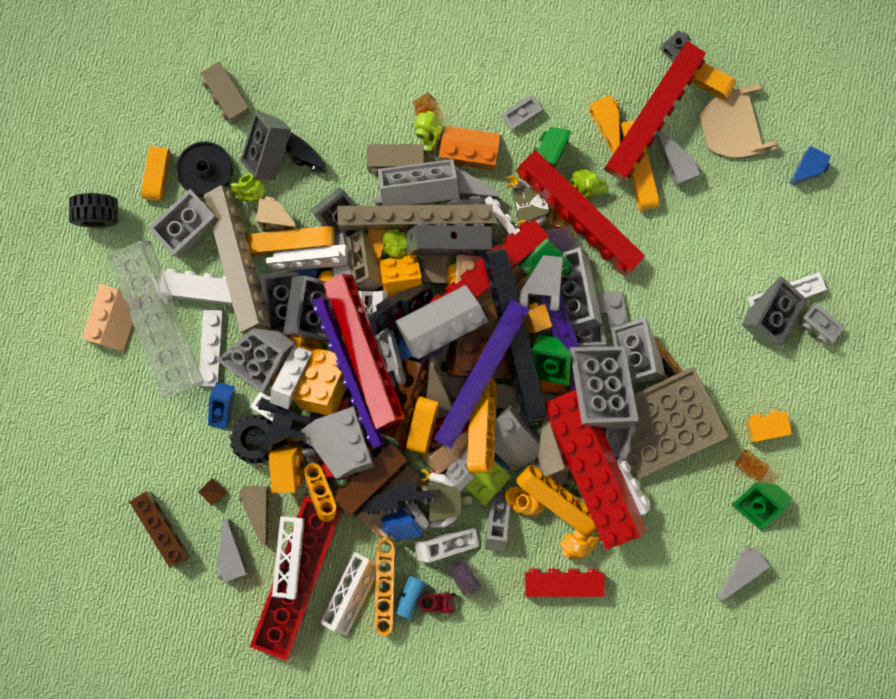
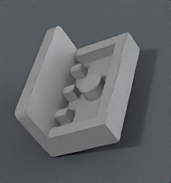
[799,303,845,345]
[603,425,636,459]

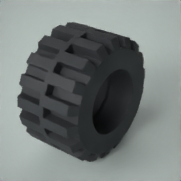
[69,193,118,228]
[229,414,272,464]

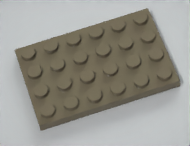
[602,366,729,480]

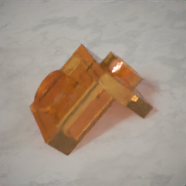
[734,449,770,481]

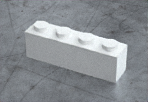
[157,269,233,305]

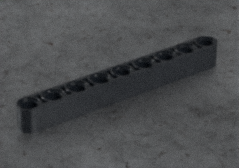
[483,248,547,424]

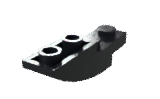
[285,132,327,173]
[369,283,433,335]
[360,483,441,515]

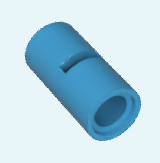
[393,575,427,620]

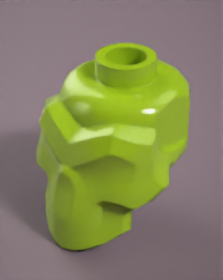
[414,111,443,152]
[569,169,609,198]
[231,174,265,202]
[382,228,407,258]

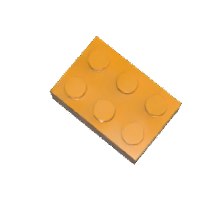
[292,348,347,415]

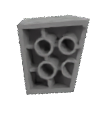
[216,328,295,393]
[301,407,375,480]

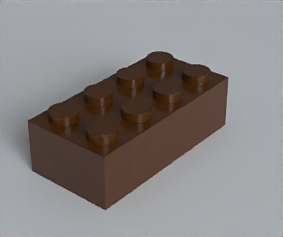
[448,336,531,381]
[334,443,410,518]

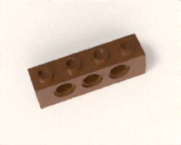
[379,359,430,443]
[129,491,191,568]

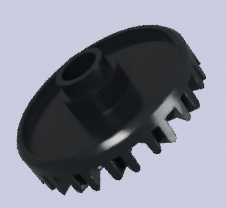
[176,141,234,198]

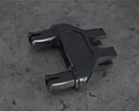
[246,398,311,451]

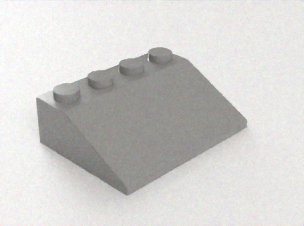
[533,247,602,335]
[569,346,639,429]

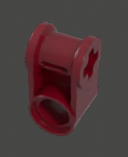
[419,593,456,613]

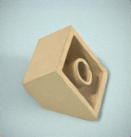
[256,197,298,231]

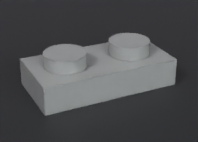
[501,94,543,131]

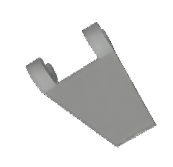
[519,255,563,311]

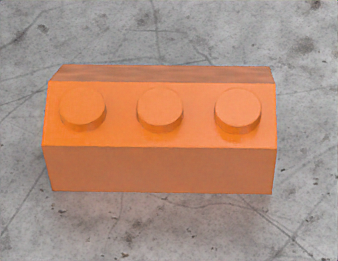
[439,126,500,171]

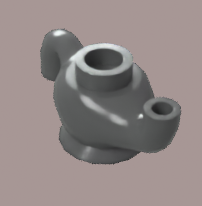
[303,449,324,468]

